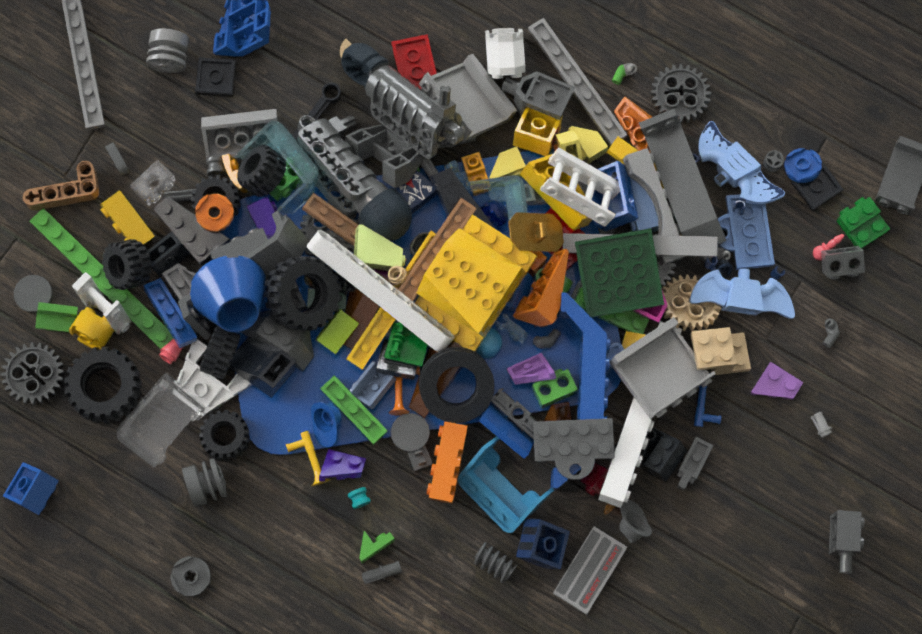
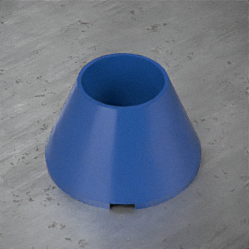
[190,256,267,332]

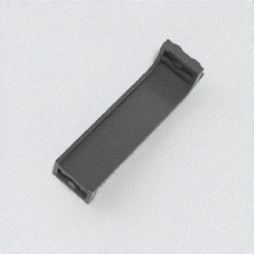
[639,109,726,246]
[178,210,309,340]

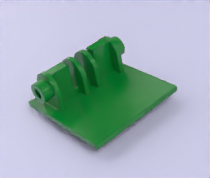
[384,322,428,367]

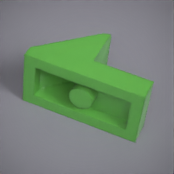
[359,531,395,564]

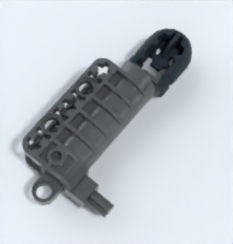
[341,43,464,159]

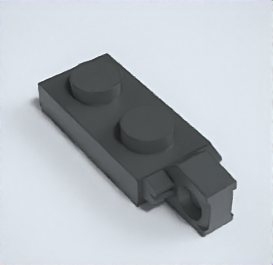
[676,437,713,491]

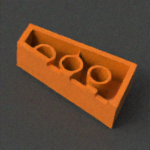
[427,422,468,504]

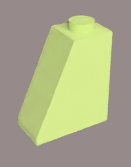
[354,224,405,271]

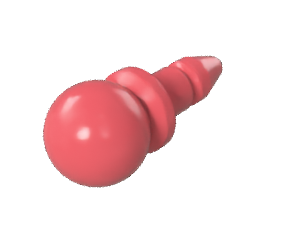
[813,234,844,261]

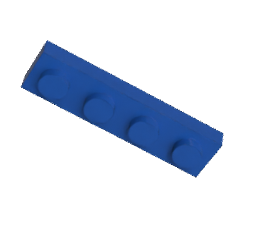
[144,278,197,348]

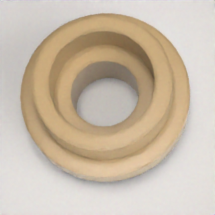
[388,266,407,285]

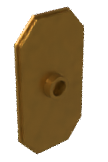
[508,212,564,252]

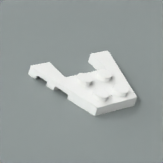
[173,339,252,417]

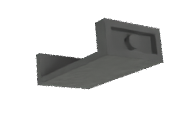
[875,136,922,214]

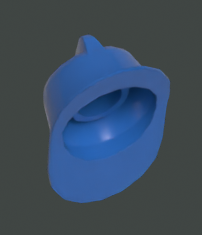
[311,402,341,447]

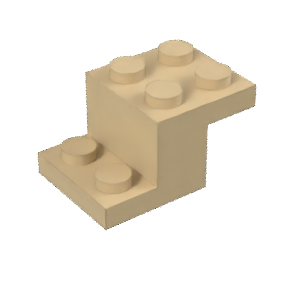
[691,327,751,375]

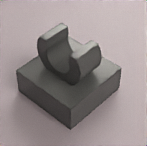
[408,446,432,472]

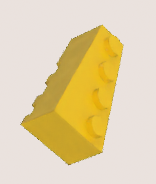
[520,154,592,231]

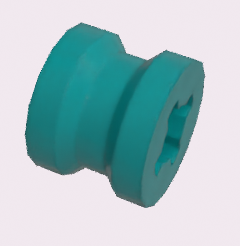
[347,487,371,509]

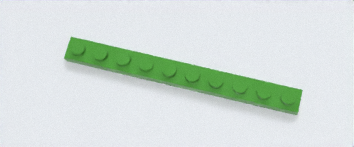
[30,208,174,349]

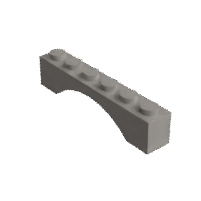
[622,148,685,266]

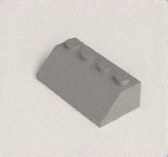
[201,109,281,159]

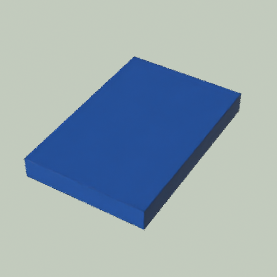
[479,404,534,459]

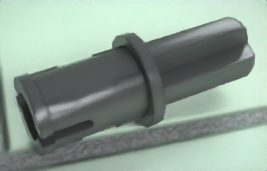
[362,561,402,584]

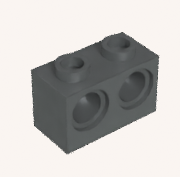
[821,246,865,279]

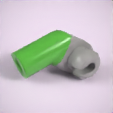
[612,63,637,85]

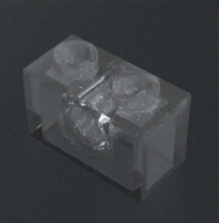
[130,160,176,206]

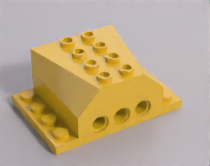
[415,214,537,352]

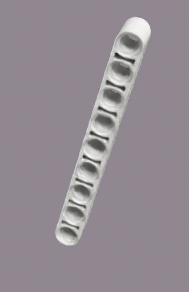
[307,230,454,352]

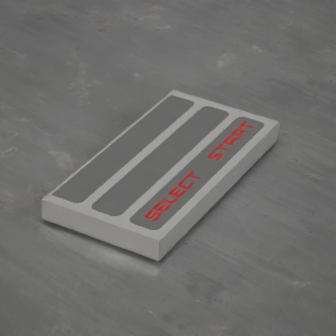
[553,526,627,615]

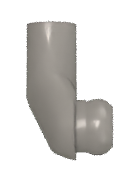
[701,247,731,262]

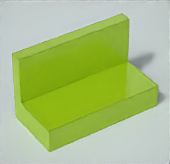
[315,309,359,354]

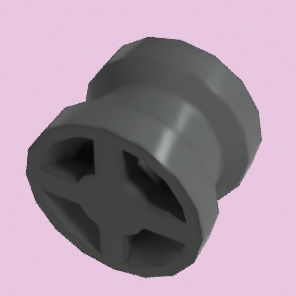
[763,150,784,173]
[206,156,226,177]

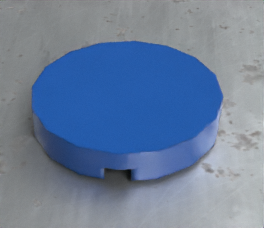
[784,148,822,183]

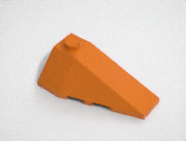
[614,97,652,153]
[513,249,569,327]

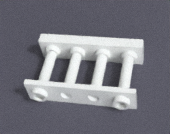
[540,148,620,226]
[72,272,132,335]

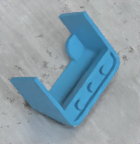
[458,436,554,533]

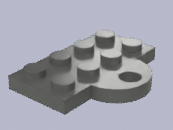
[533,418,615,480]

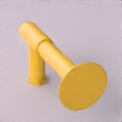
[286,431,331,486]

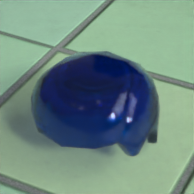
[480,199,508,227]

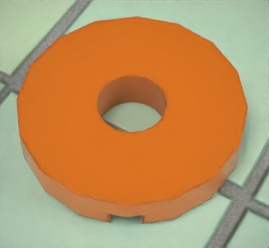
[195,194,234,232]

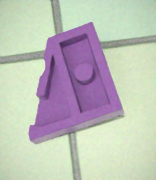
[506,353,556,384]
[750,362,803,400]

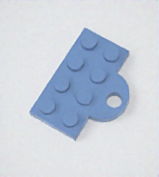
[718,194,775,270]

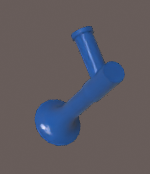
[694,373,721,427]

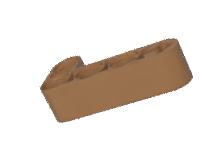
[23,161,99,210]

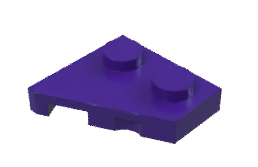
[319,449,366,482]

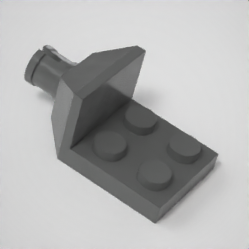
[501,72,575,120]

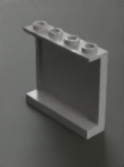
[419,54,517,142]
[609,317,716,419]

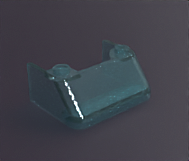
[235,121,319,214]
[466,175,528,234]

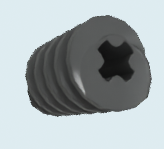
[474,542,518,583]

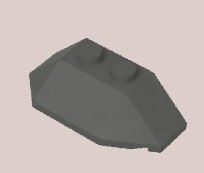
[240,310,314,372]

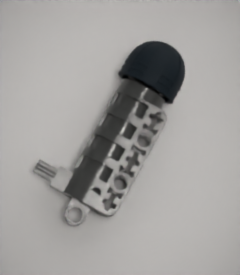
[292,115,412,241]

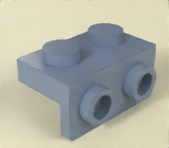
[350,361,396,410]

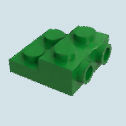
[837,197,890,249]

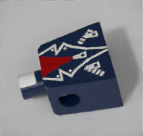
[395,171,437,214]

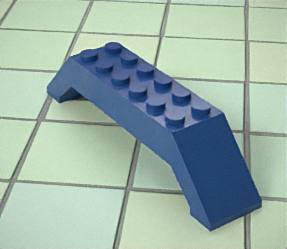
[551,292,610,491]

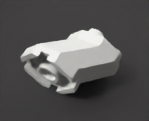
[485,28,525,79]

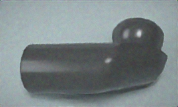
[823,318,840,348]
[533,329,561,349]

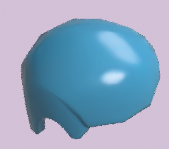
[476,327,502,358]

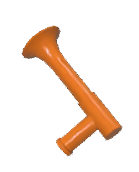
[389,366,420,416]

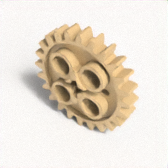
[662,274,721,332]

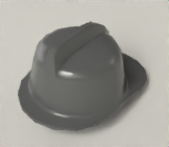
[619,499,652,543]

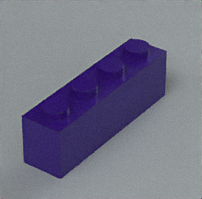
[247,197,278,240]

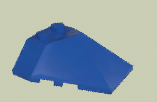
[213,0,271,57]

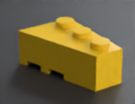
[100,190,154,245]

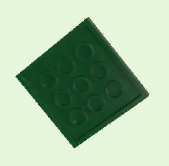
[575,228,664,318]

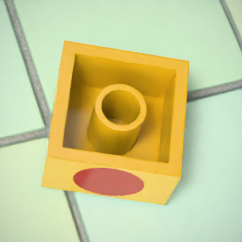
[513,107,563,156]

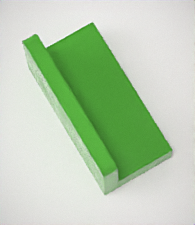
[35,302,78,333]

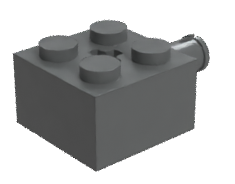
[829,510,864,574]

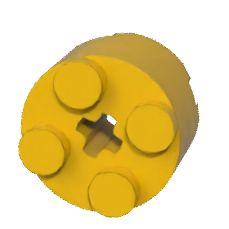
[69,307,114,350]

